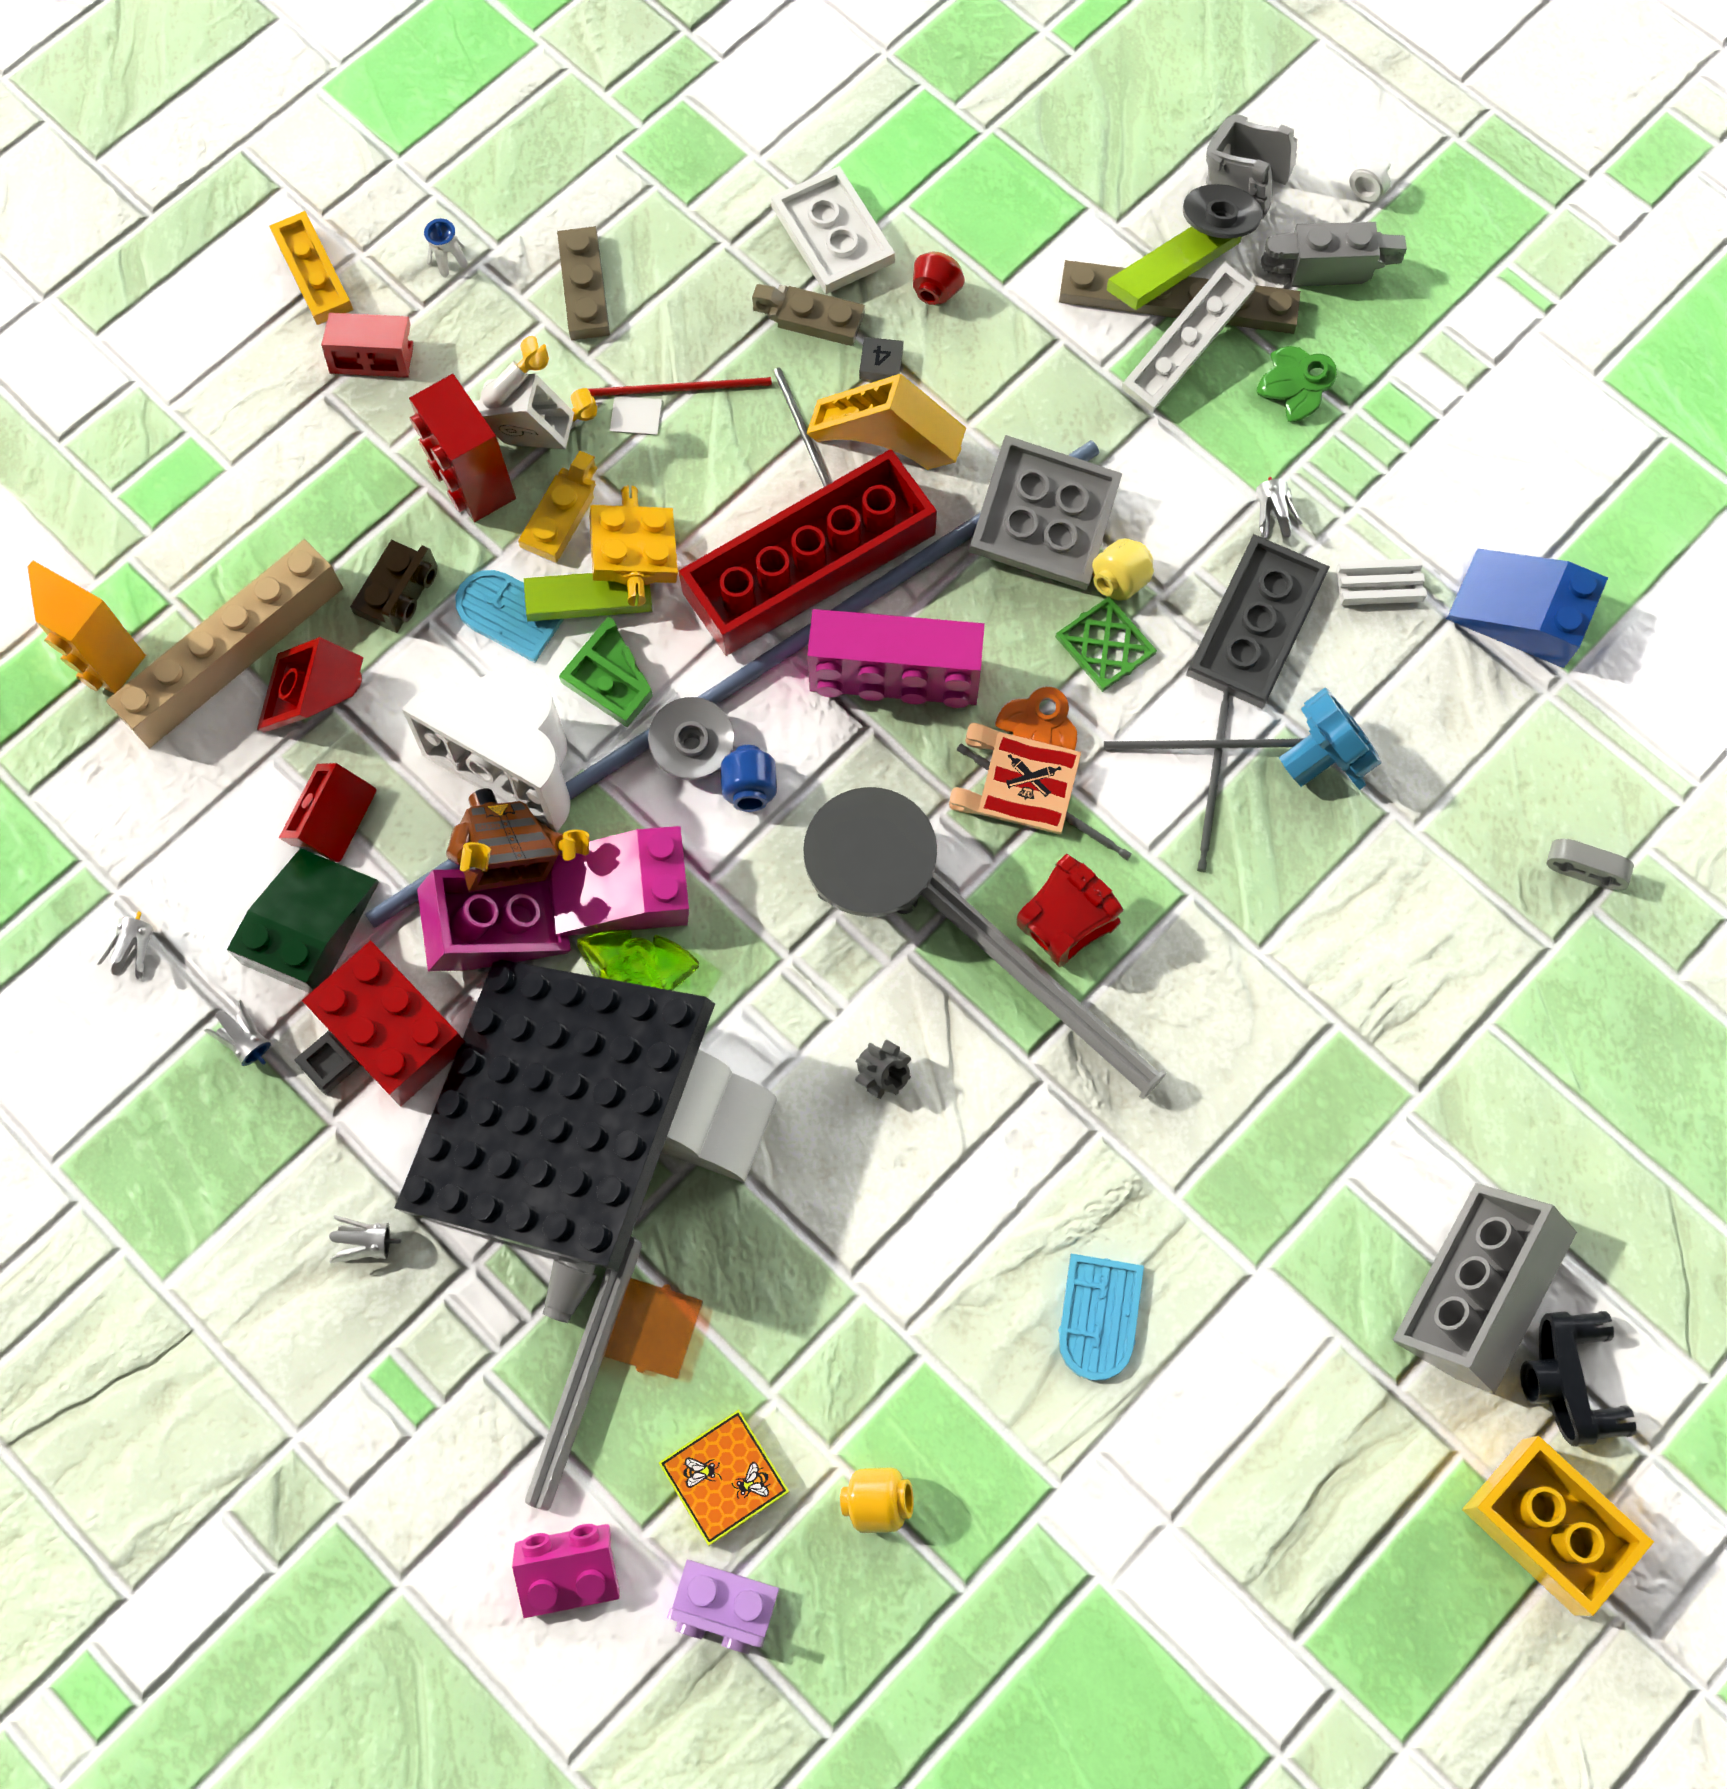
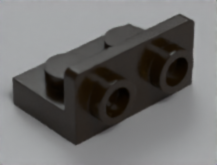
[350,539,437,633]

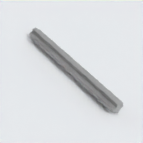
[525,1237,642,1510]

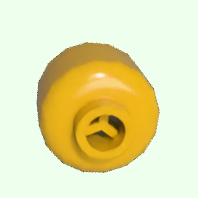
[840,1467,914,1533]

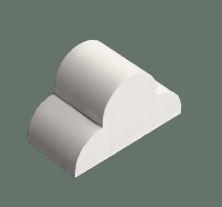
[402,667,570,832]
[661,1050,777,1183]

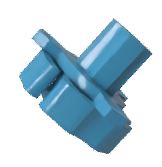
[1279,687,1382,790]

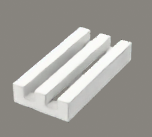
[1336,558,1427,605]

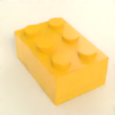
[1462,1436,1654,1616]

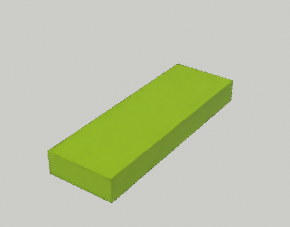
[523,573,653,622]

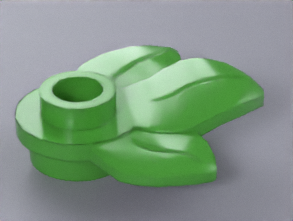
[1257,346,1337,422]

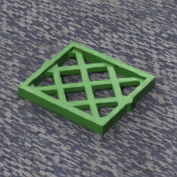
[1055,597,1157,692]

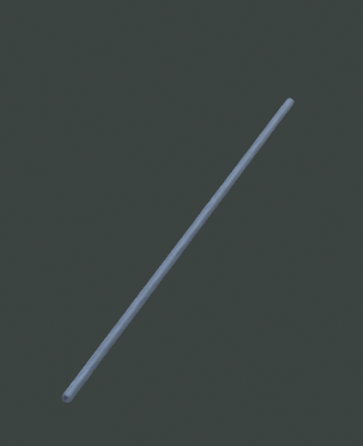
[365,440,1099,928]

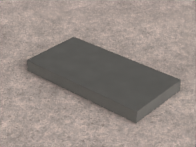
[1186,534,1330,709]

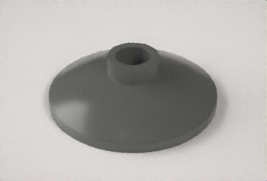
[1182,184,1262,238]

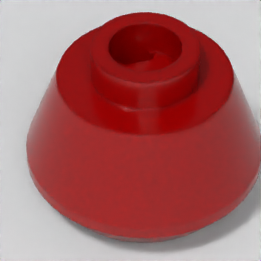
[913,251,965,305]

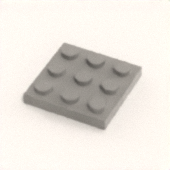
[968,435,1123,590]

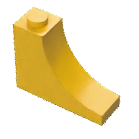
[806,374,966,470]

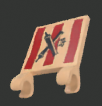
[949,723,1081,835]

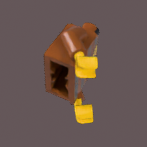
[446,788,589,891]

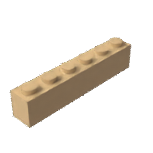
[106,539,343,749]

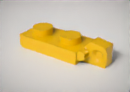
[518,451,597,563]

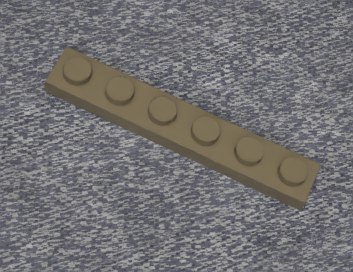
[1059,260,1301,334]

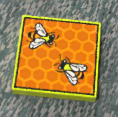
[658,1410,790,1546]

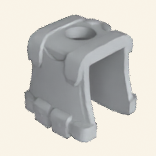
[1206,114,1298,219]

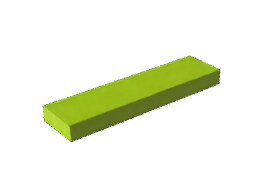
[1106,226,1242,310]

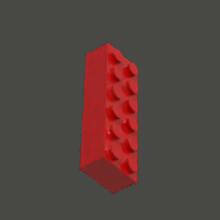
[678,449,937,656]

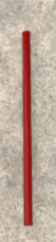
[588,377,772,397]

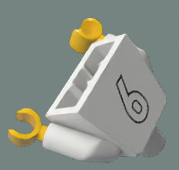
[473,336,597,449]

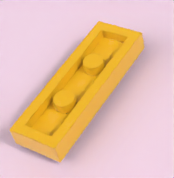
[269,211,354,325]

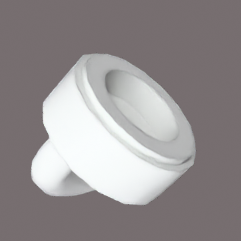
[1349,160,1391,202]

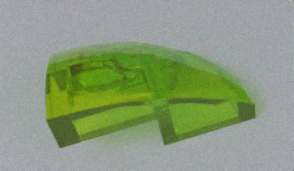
[577,930,699,990]

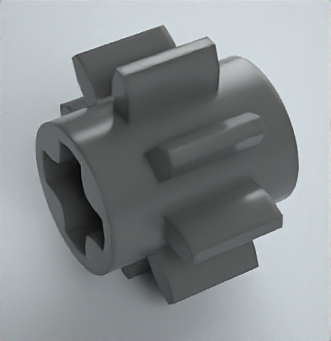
[855,1039,911,1099]

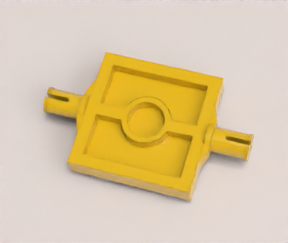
[589,485,678,607]

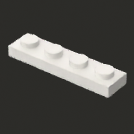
[1121,261,1256,413]

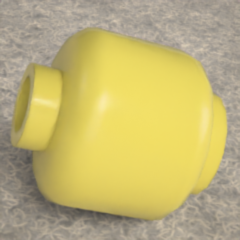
[1092,538,1154,601]

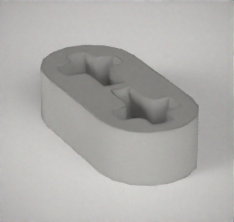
[1546,839,1634,890]

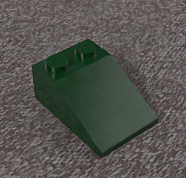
[227,848,379,993]

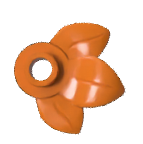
[995,687,1077,750]

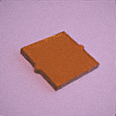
[604,1278,703,1380]

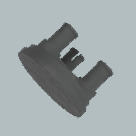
[803,787,937,917]

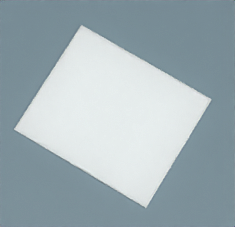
[610,396,662,435]

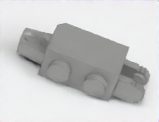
[1260,222,1407,286]

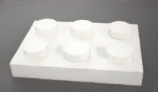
[771,166,895,294]

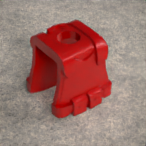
[1017,854,1123,967]

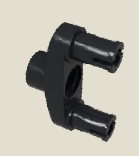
[1520,1311,1636,1447]

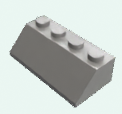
[1393,1183,1577,1394]

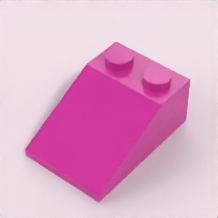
[551,826,689,937]
[417,869,571,971]

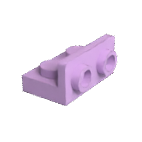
[667,1559,780,1654]

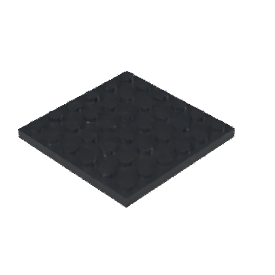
[394,960,715,1272]

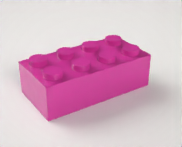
[807,609,985,708]

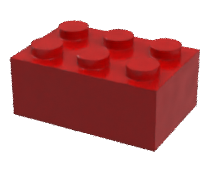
[409,373,516,523]
[302,940,465,1107]

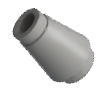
[542,1256,597,1323]

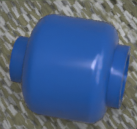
[721,745,777,812]

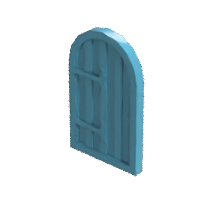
[455,570,564,663]
[1058,1253,1144,1381]

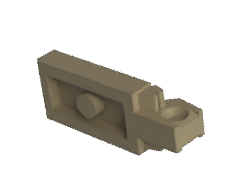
[752,284,865,346]

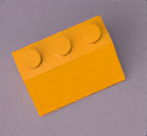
[27,560,146,694]

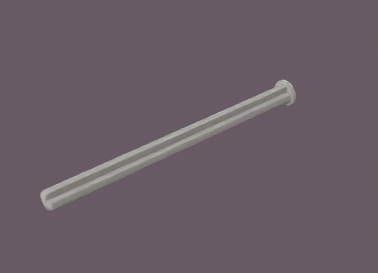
[921,873,1166,1099]

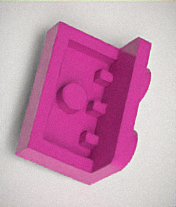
[512,1524,620,1618]

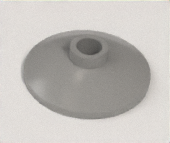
[648,697,734,780]

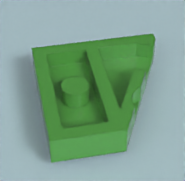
[559,616,653,728]

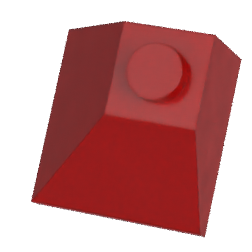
[257,637,364,733]

